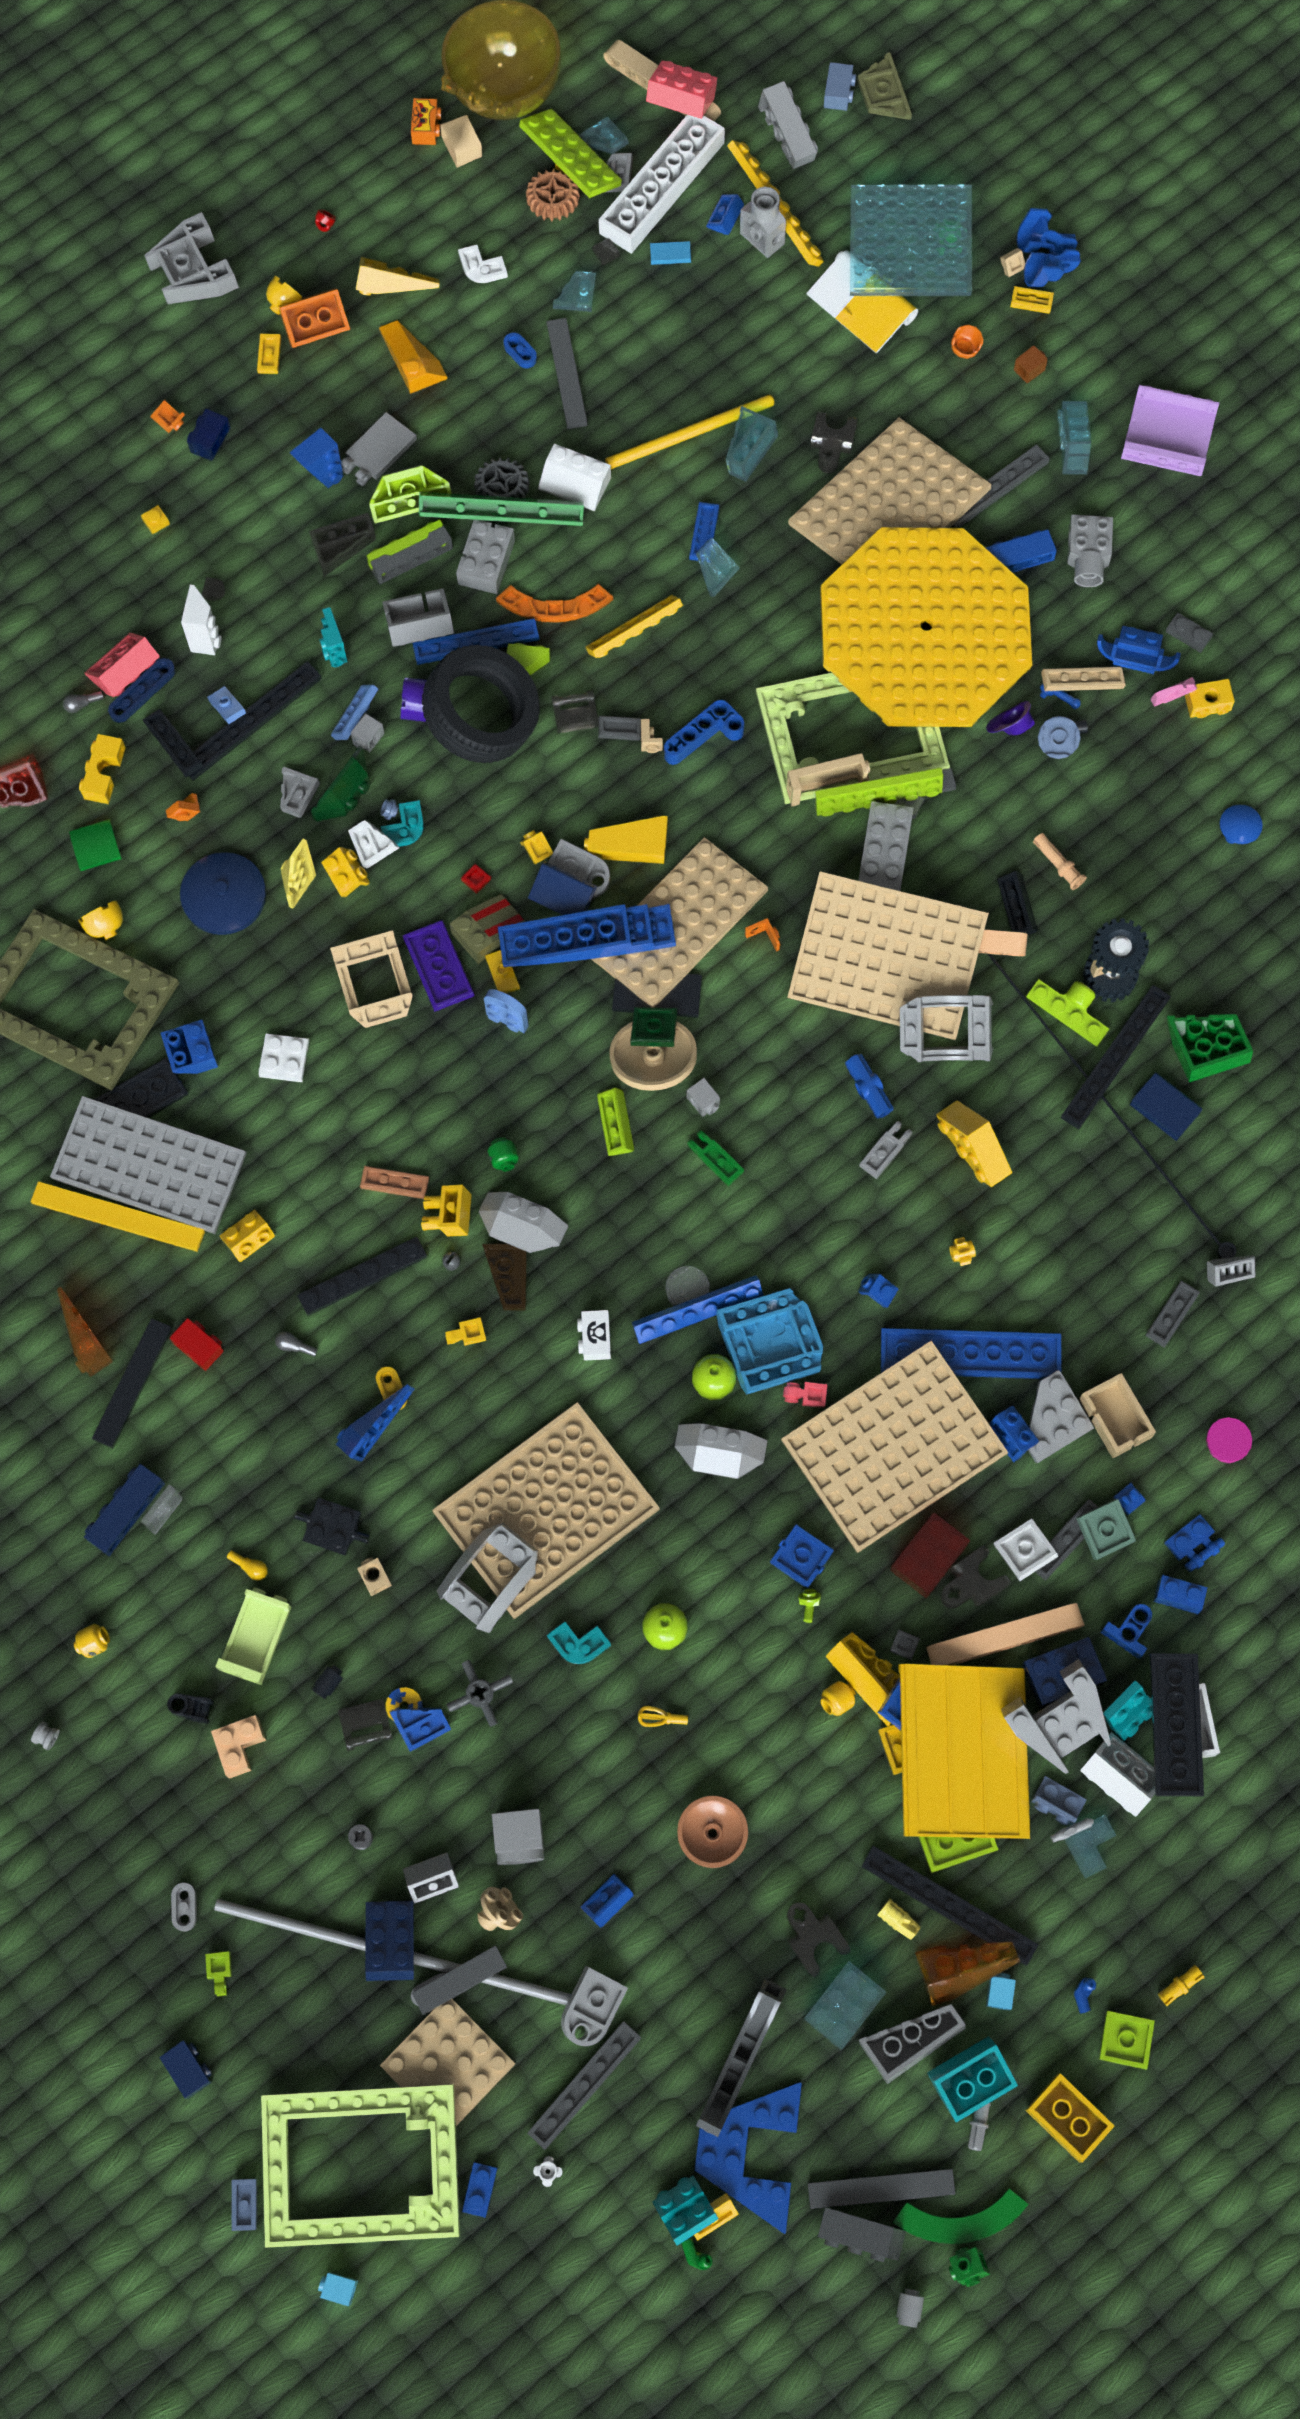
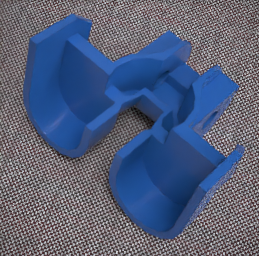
[1017,208,1081,287]

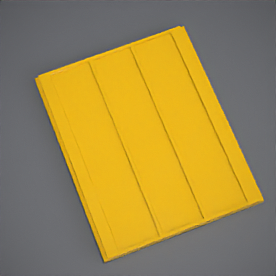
[898,1664,1030,1839]

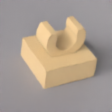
[1000,248,1025,277]

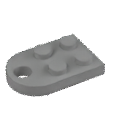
[548,839,610,898]
[561,1966,628,2046]

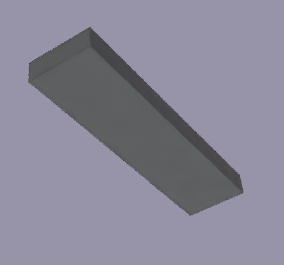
[1035,1499,1098,1581]
[412,1946,507,2015]

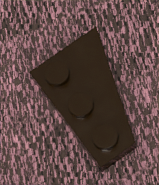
[482,1244,527,1311]

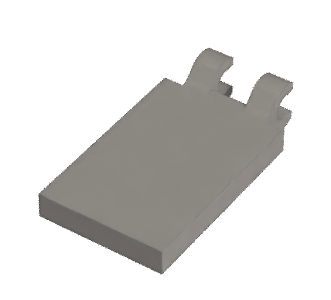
[341,412,417,486]

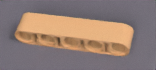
[979,930,1028,956]

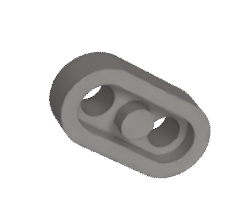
[171,1883,197,1932]

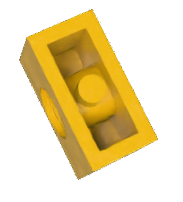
[1185,679,1235,718]

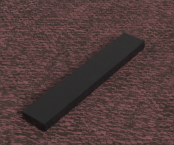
[92,1318,172,1449]

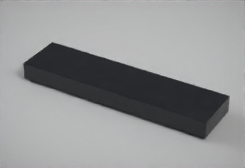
[143,709,203,778]

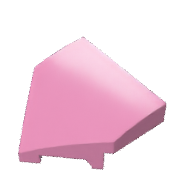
[1151,677,1198,707]

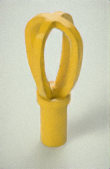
[638,1706,688,1727]

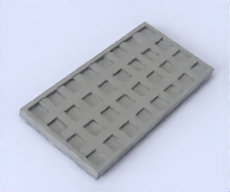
[50,1096,247,1234]

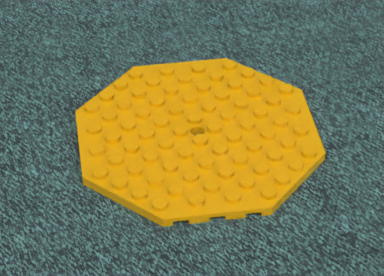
[820,527,1032,727]

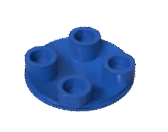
[1220,805,1263,844]

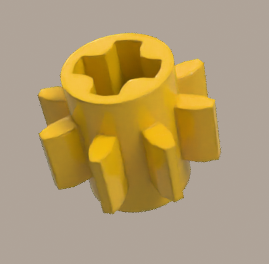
[949,1237,976,1266]

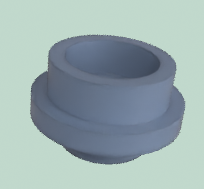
[380,799,398,820]

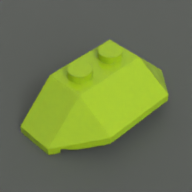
[369,465,452,524]

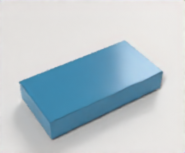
[650,241,691,265]

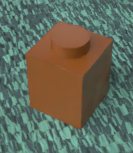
[1014,346,1047,383]

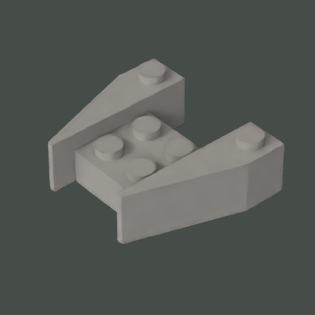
[144,212,239,304]
[1000,1659,1111,1774]

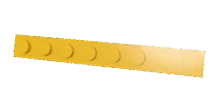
[727,140,824,267]

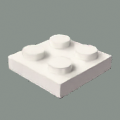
[259,1034,309,1082]
[994,1519,1058,1581]

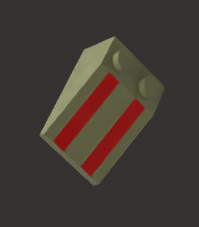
[450,894,525,964]

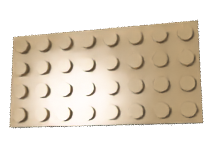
[592,837,768,1008]

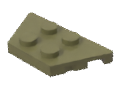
[857,53,912,120]

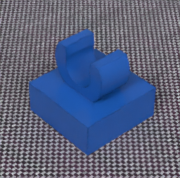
[1113,1483,1146,1516]

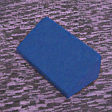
[706,194,744,235]
[581,1874,634,1928]

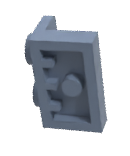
[1031,1776,1086,1826]

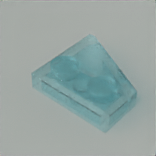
[578,117,629,154]

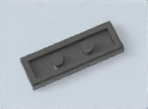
[1146,1280,1200,1348]

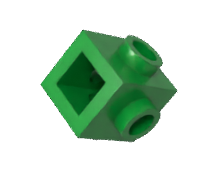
[949,2247,990,2287]

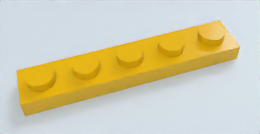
[585,595,683,658]

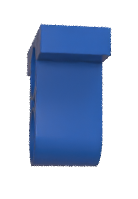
[1101,1604,1152,1659]

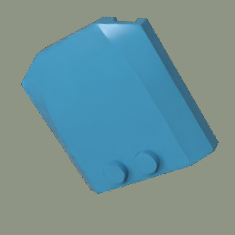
[716,1288,823,1395]

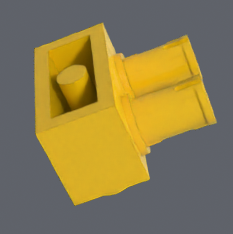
[421,1185,472,1237]

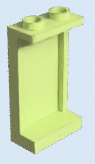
[215,1588,292,1685]

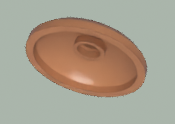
[677,1796,748,1868]

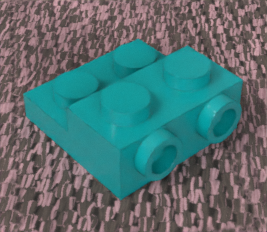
[319,607,347,667]
[1103,1681,1152,1741]
[652,2176,718,2246]

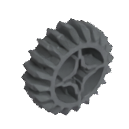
[474,457,530,498]

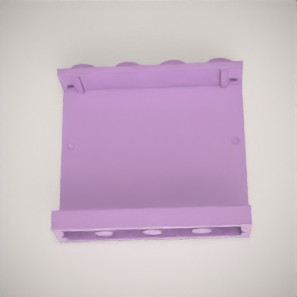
[1121,385,1219,476]

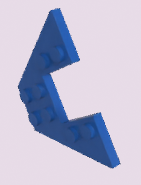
[695,2083,802,2234]

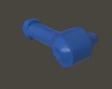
[1040,683,1081,709]

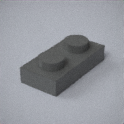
[1166,613,1213,653]

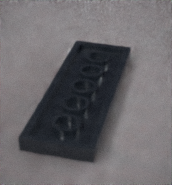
[1150,1653,1204,1797]

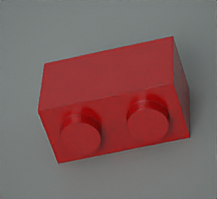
[170,1318,224,1371]

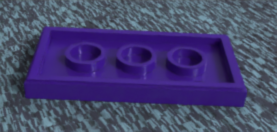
[402,920,474,1012]

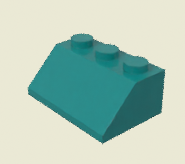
[927,2036,1018,2122]

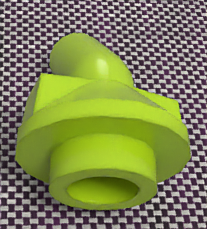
[798,1589,821,1623]

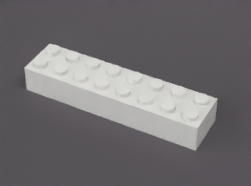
[599,114,725,254]

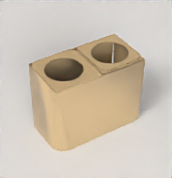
[441,115,482,168]

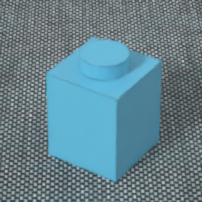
[986,1973,1016,2010]
[318,2272,358,2306]

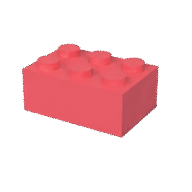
[646,60,718,119]

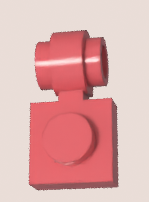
[783,1382,827,1408]

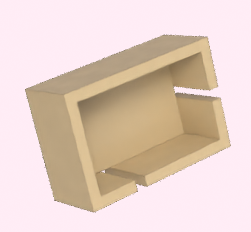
[1079,1373,1156,1458]

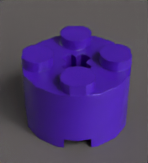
[401,678,427,722]

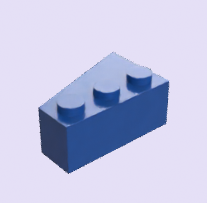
[289,428,344,488]

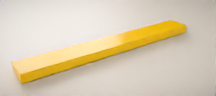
[31,1182,205,1252]

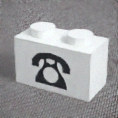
[577,1310,611,1360]

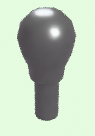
[63,691,104,713]
[275,1331,318,1357]

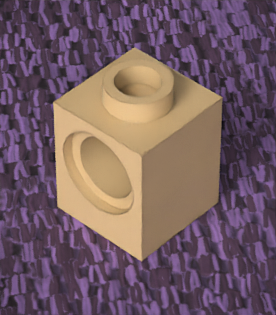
[357,1558,392,1596]

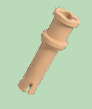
[1033,833,1087,890]

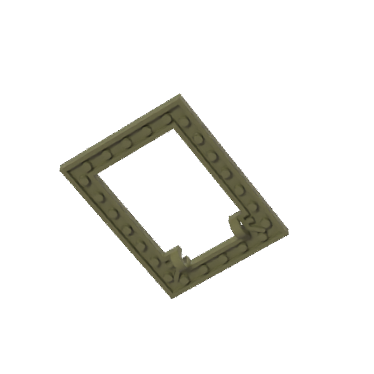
[0,909,179,1091]

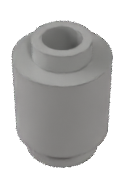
[896,2289,924,2328]

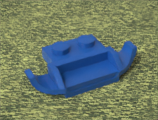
[1097,626,1181,674]

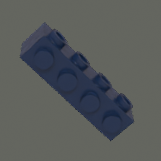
[84,1464,165,1557]

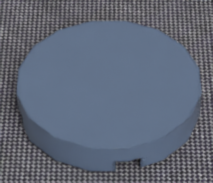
[1038,716,1080,759]

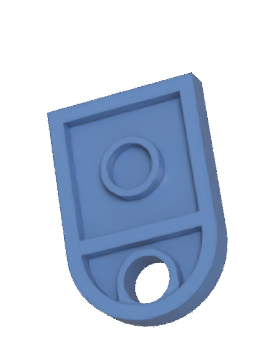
[484,989,529,1033]

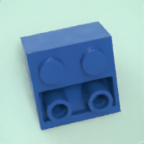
[161,1020,218,1074]

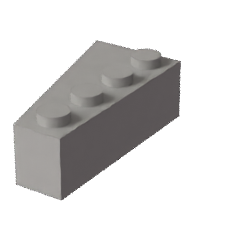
[859,2004,965,2084]

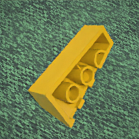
[826,1632,900,1726]

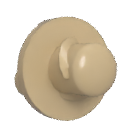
[477,1887,523,1931]

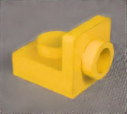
[520,830,553,864]

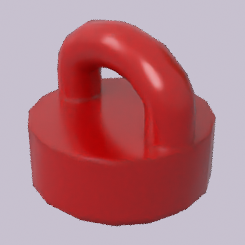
[315,209,336,232]

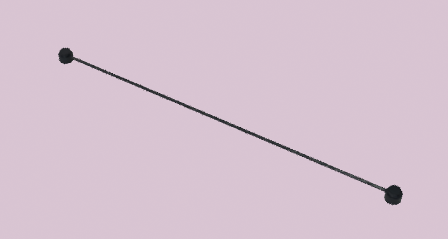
[961,906,1236,1259]

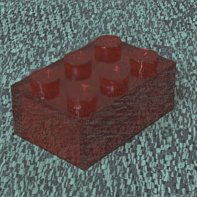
[890,1513,970,1599]

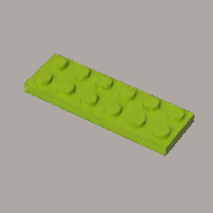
[519,108,622,198]
[815,768,943,816]

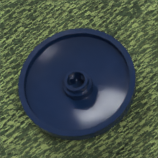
[180,853,266,935]

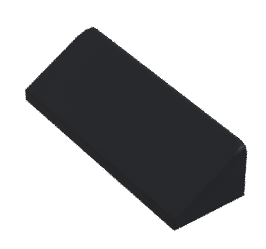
[997,871,1038,934]

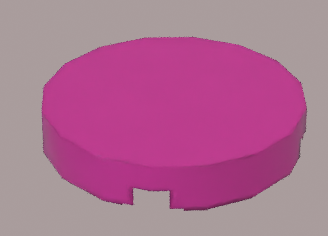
[1206,1417,1252,1463]

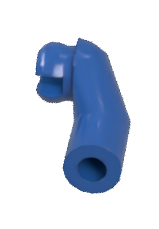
[1074,1978,1096,2014]

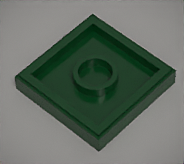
[630,1007,678,1047]

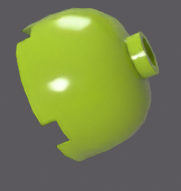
[692,1354,736,1400]
[642,1603,688,1650]

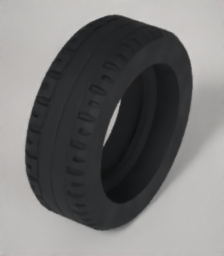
[422,645,540,763]

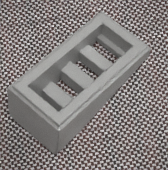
[1207,1255,1255,1286]

